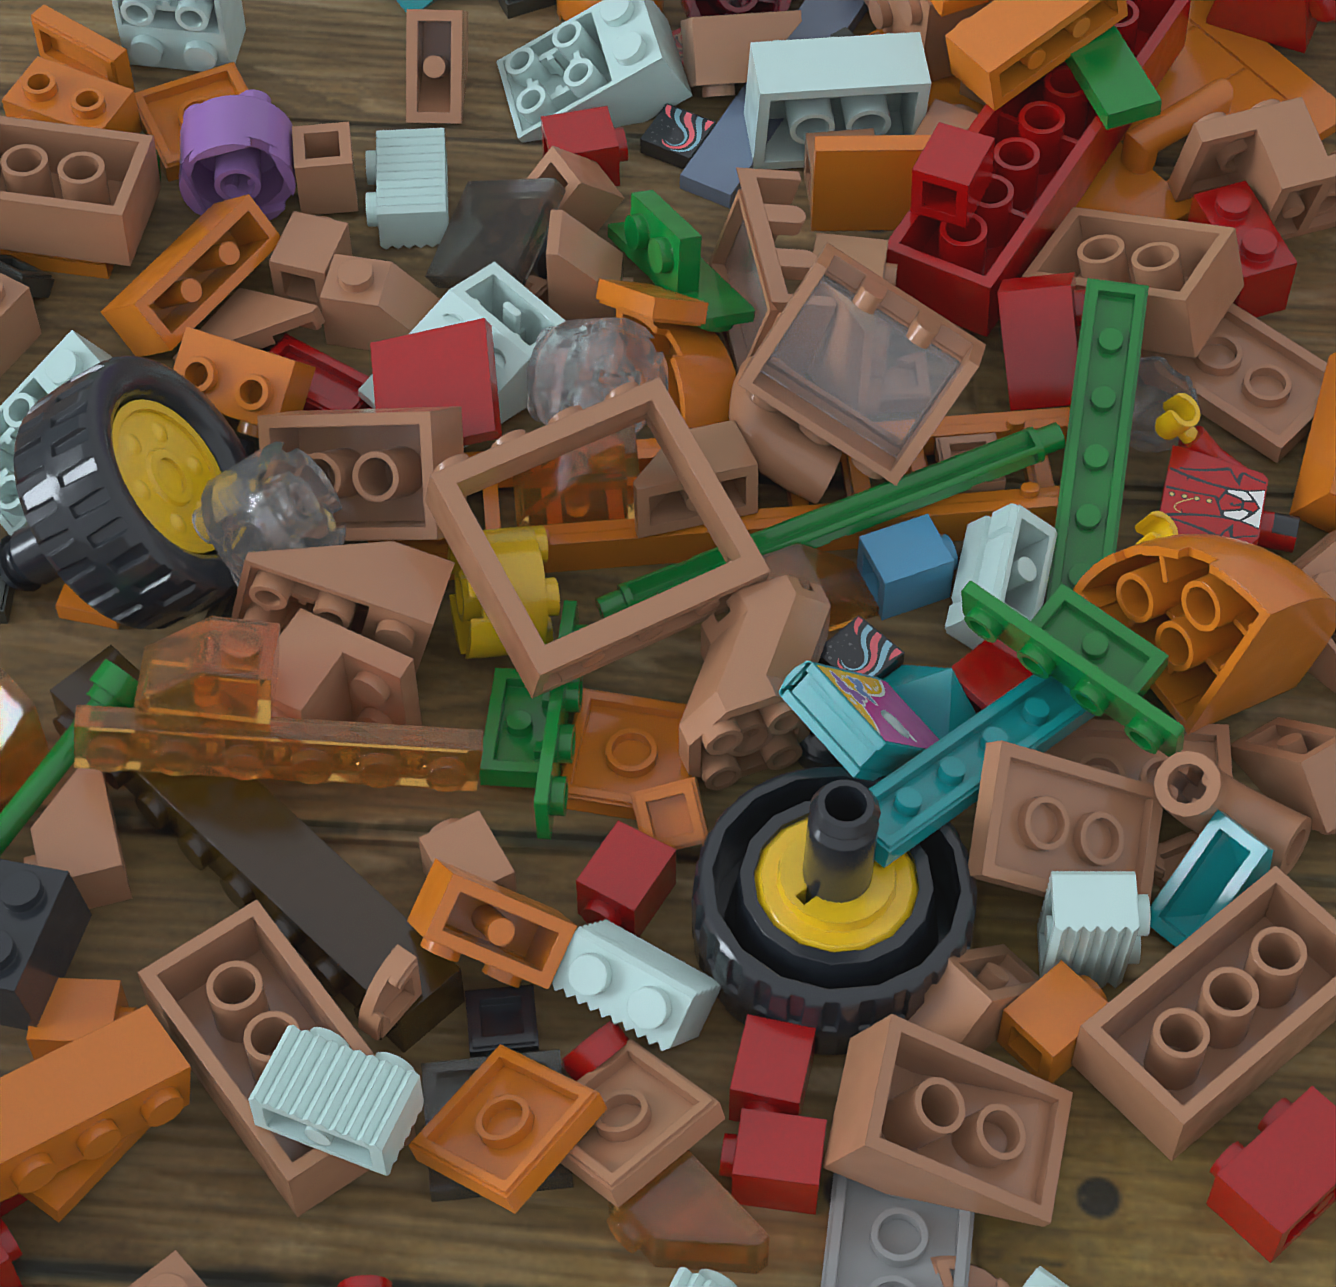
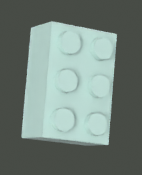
[744,32,931,170]

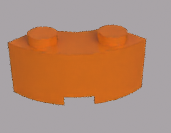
[614,309,736,429]

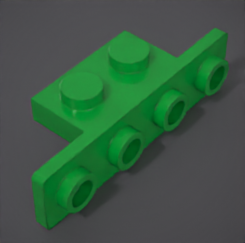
[607,190,755,332]
[961,581,1185,757]
[478,600,588,840]

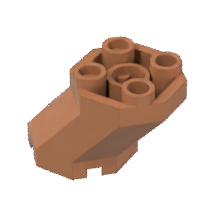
[679,574,831,790]

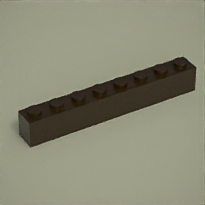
[50,645,465,1053]

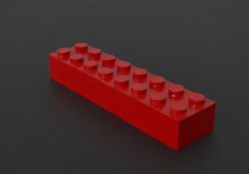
[886,0,1191,337]

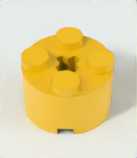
[448,525,560,659]

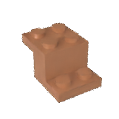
[1168,97,1336,240]
[187,608,423,783]

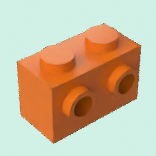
[2,56,142,134]
[173,326,316,438]
[407,858,577,989]

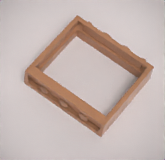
[425,377,771,699]

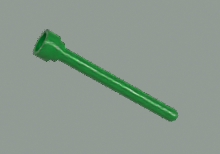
[0,659,147,856]

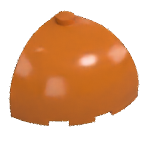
[1073,534,1336,734]

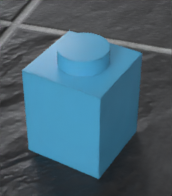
[856,514,958,620]

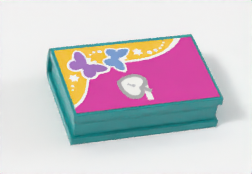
[779,661,939,781]

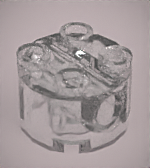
[527,318,668,440]
[192,441,346,587]

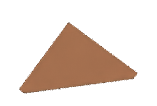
[173,288,325,361]

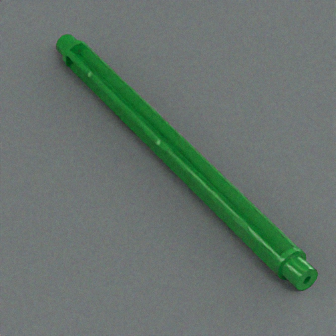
[595,422,1066,619]

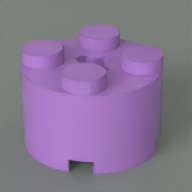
[179,89,296,220]

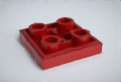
[370,318,502,446]

